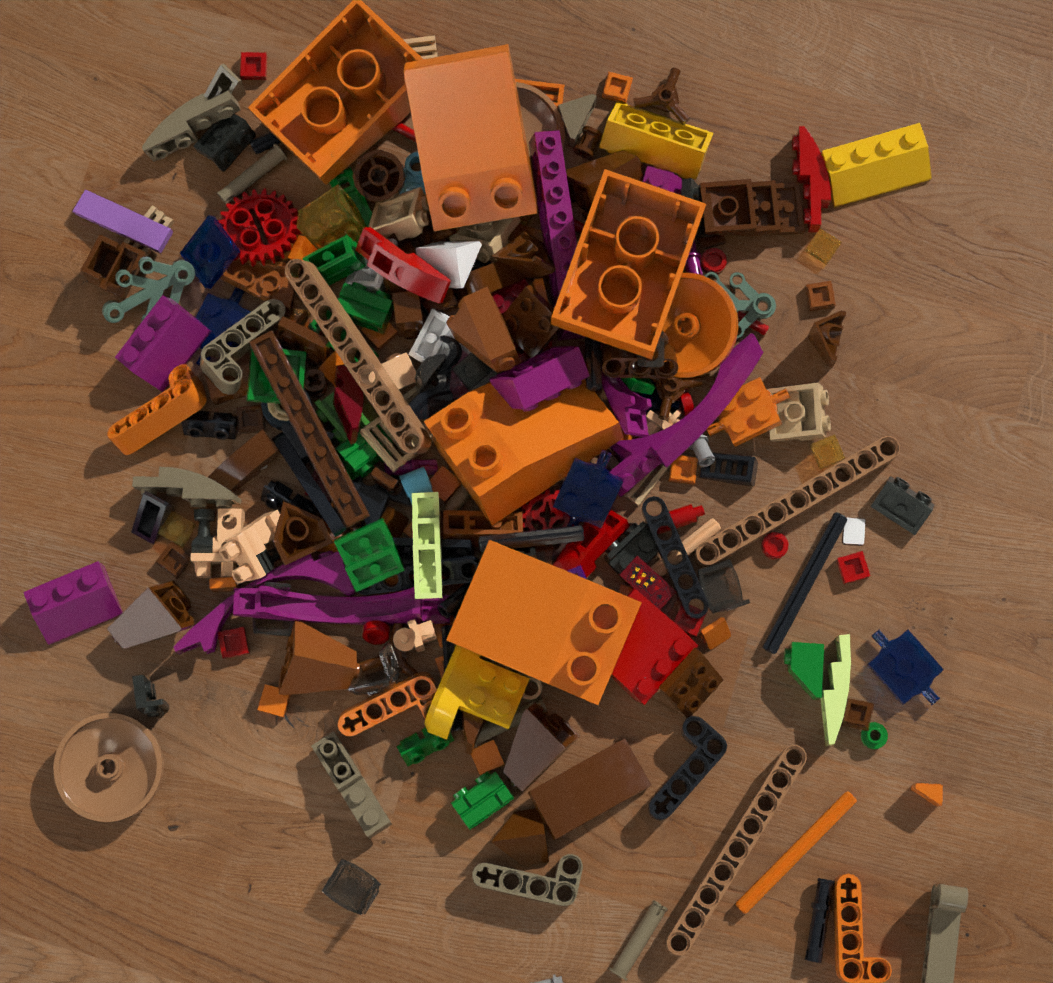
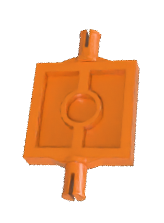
[706,377,791,447]

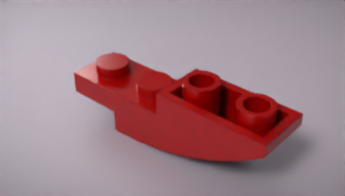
[792,126,831,233]
[355,227,451,304]
[553,508,629,578]

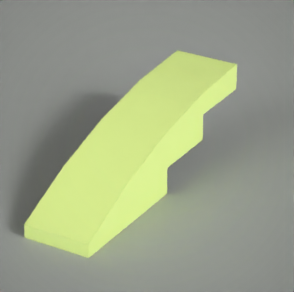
[412,492,442,599]
[820,634,851,746]

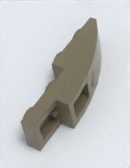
[142,91,241,162]
[132,466,241,508]
[311,732,392,839]

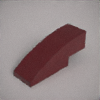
[333,364,364,444]

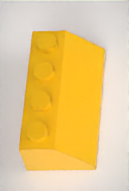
[600,101,713,180]
[821,123,932,208]

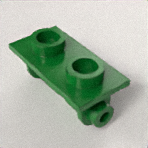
[396,727,455,767]

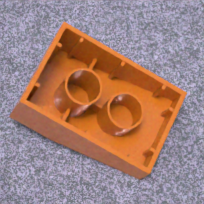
[248,0,423,185]
[404,44,537,231]
[551,169,706,360]
[424,379,624,526]
[446,540,642,705]

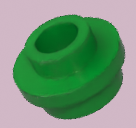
[860,722,888,749]

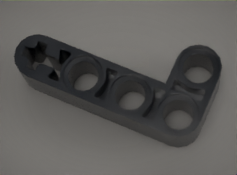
[648,716,727,821]

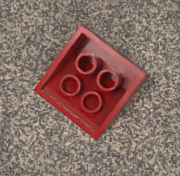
[610,588,699,705]

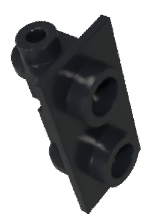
[182,411,237,440]
[261,480,316,514]

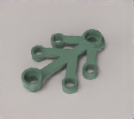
[102,257,195,323]
[705,272,776,340]

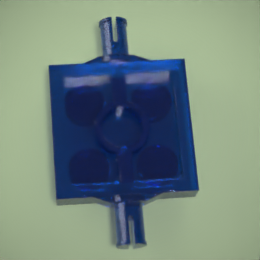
[195,287,251,366]
[553,450,624,528]
[867,629,944,705]

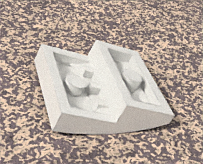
[408,309,471,380]

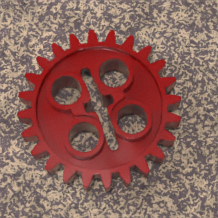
[217,189,301,267]

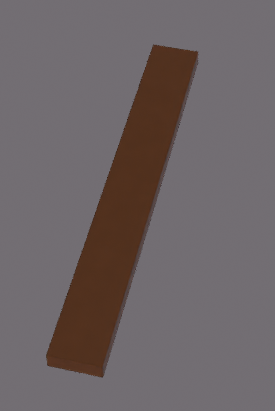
[249,331,370,529]

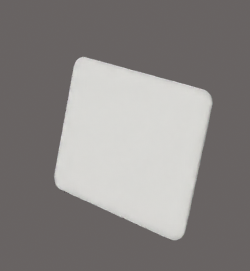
[843,518,865,545]

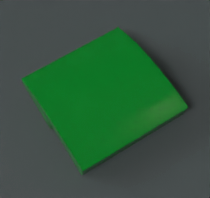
[246,349,306,404]
[334,518,405,592]

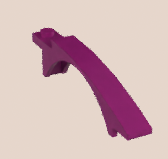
[605,333,763,497]
[601,342,652,437]
[173,551,356,655]
[233,586,450,626]

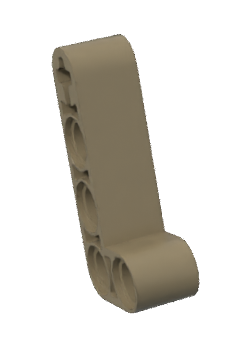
[200,299,286,395]
[472,854,583,906]
[921,884,968,983]

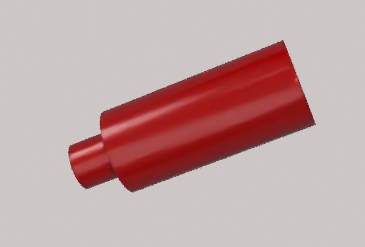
[655,504,705,535]

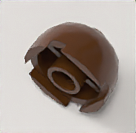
[353,150,406,203]

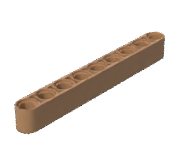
[285,259,431,454]
[694,436,900,569]
[665,745,807,956]

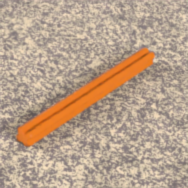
[735,791,857,914]

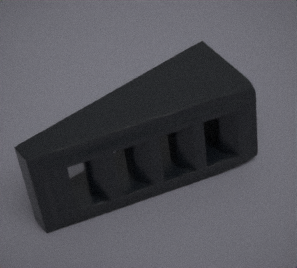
[700,453,758,487]

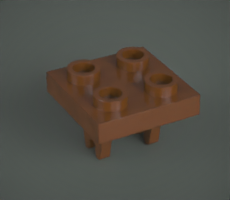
[502,284,561,358]
[278,310,330,366]
[659,648,723,718]

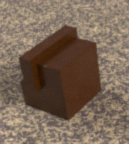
[80,234,147,300]

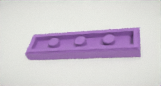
[73,190,173,254]

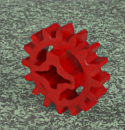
[521,488,576,531]

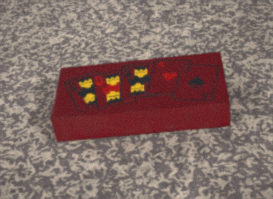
[619,555,677,610]

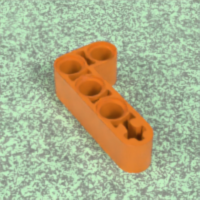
[107,364,207,455]
[338,672,438,736]
[833,874,892,983]

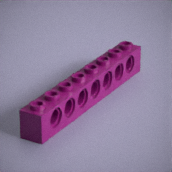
[529,130,585,341]

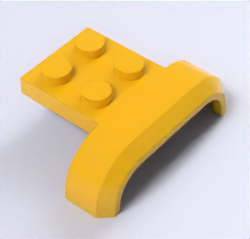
[424,645,530,740]

